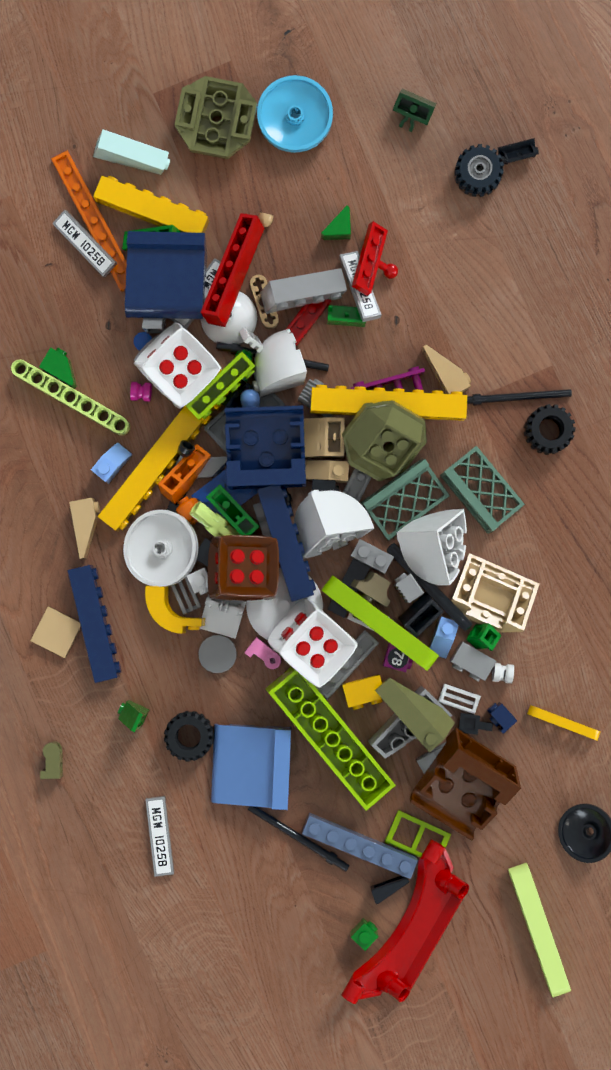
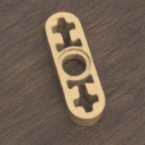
[250,275,279,329]

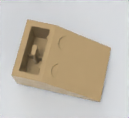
[304,417,345,459]

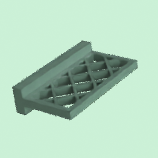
[440,446,525,534]
[360,458,450,540]

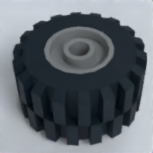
[455,144,504,197]

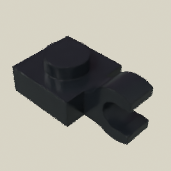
[221,379,253,408]
[458,713,493,735]

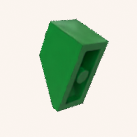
[39,347,77,389]

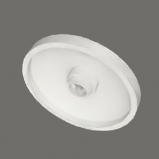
[123,510,199,587]
[246,568,323,640]

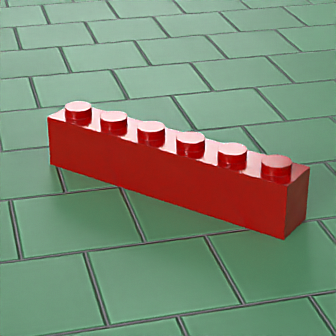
[200,213,264,327]

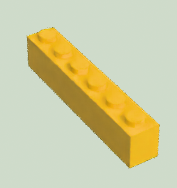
[93,176,209,233]

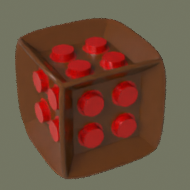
[208,535,279,601]

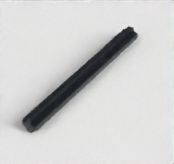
[387,543,472,631]

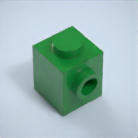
[350,918,379,951]

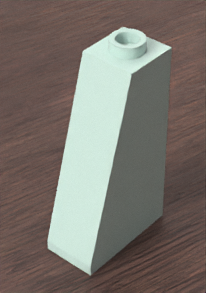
[93,129,170,175]

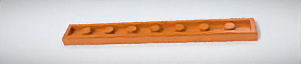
[51,150,127,292]

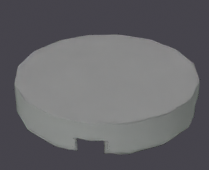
[199,635,237,673]

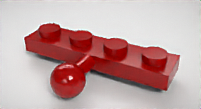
[352,221,398,296]

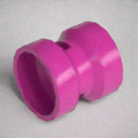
[130,382,152,402]

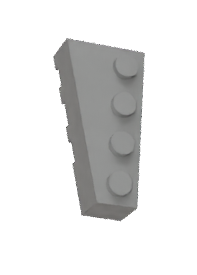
[260,268,347,314]
[368,686,453,758]

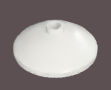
[201,291,257,344]

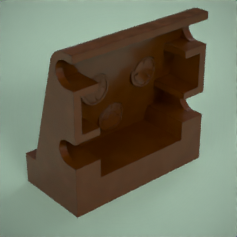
[410,727,521,841]

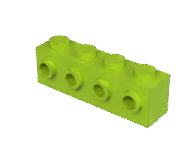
[185,351,255,420]

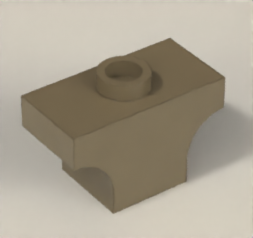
[350,571,391,607]

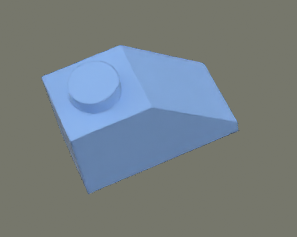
[91,442,133,484]
[429,616,459,659]

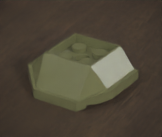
[174,76,257,159]
[342,400,427,482]

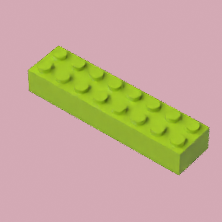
[265,667,396,811]

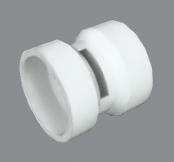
[492,663,514,684]

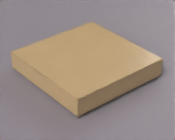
[30,606,81,658]

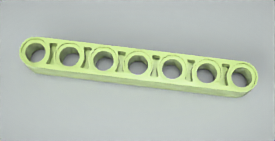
[11,359,130,435]
[508,863,571,998]

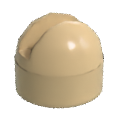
[258,212,274,227]

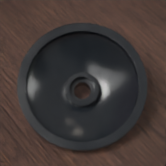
[558,803,611,863]

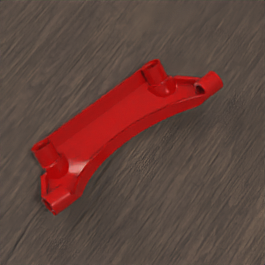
[341,839,469,1004]

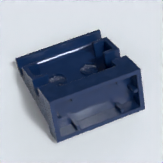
[125,231,207,319]
[225,405,306,490]

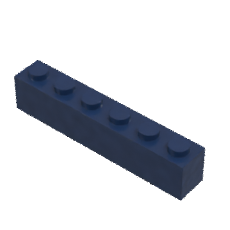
[257,485,316,602]
[67,565,122,683]

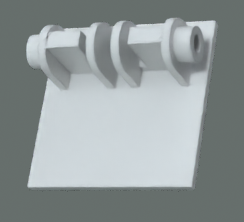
[200,594,246,639]

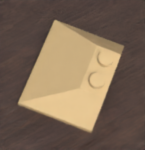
[451,553,539,632]

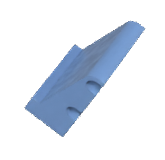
[211,724,291,810]

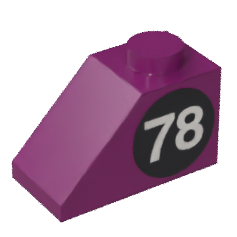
[383,642,413,672]

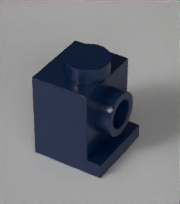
[487,702,517,734]

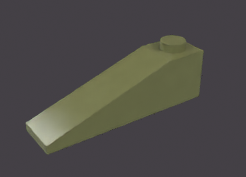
[375,677,455,752]

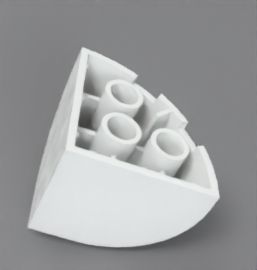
[252,329,307,397]
[294,490,374,559]
[396,509,467,585]

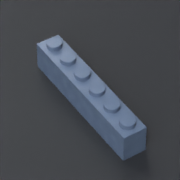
[302,812,418,879]

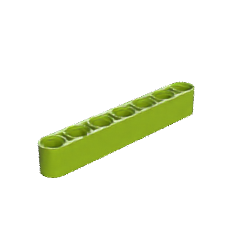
[321,575,439,671]

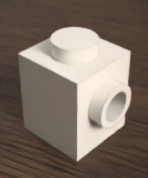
[187,568,208,595]

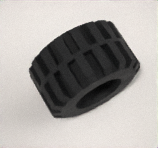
[524,404,576,455]
[164,711,214,762]

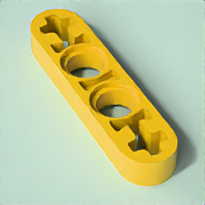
[527,705,601,741]

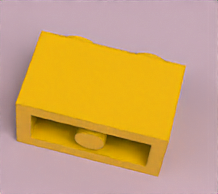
[342,674,383,710]

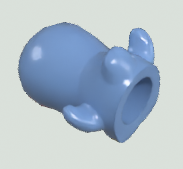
[240,389,260,407]

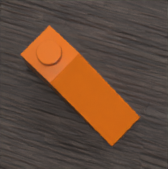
[158,444,211,504]

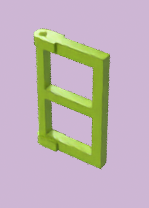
[384,810,451,858]

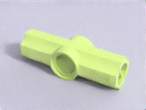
[189,501,240,536]

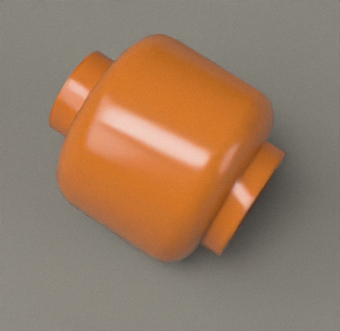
[176,496,199,525]

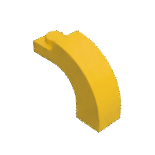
[145,586,205,634]

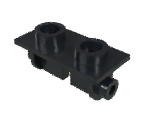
[498,138,539,165]

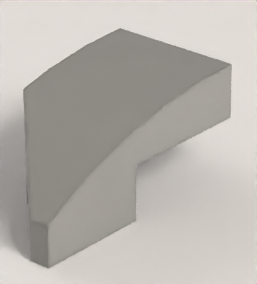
[197,456,227,479]

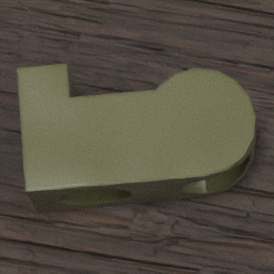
[40,741,63,779]

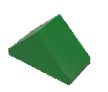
[321,205,351,240]

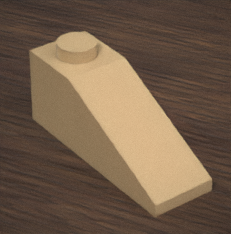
[422,345,471,394]
[305,460,349,483]
[69,498,100,559]

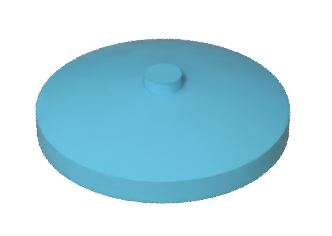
[257,75,333,153]

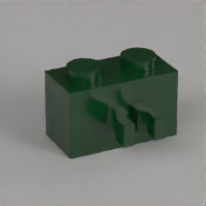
[393,88,437,132]

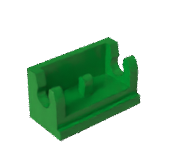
[327,305,366,327]

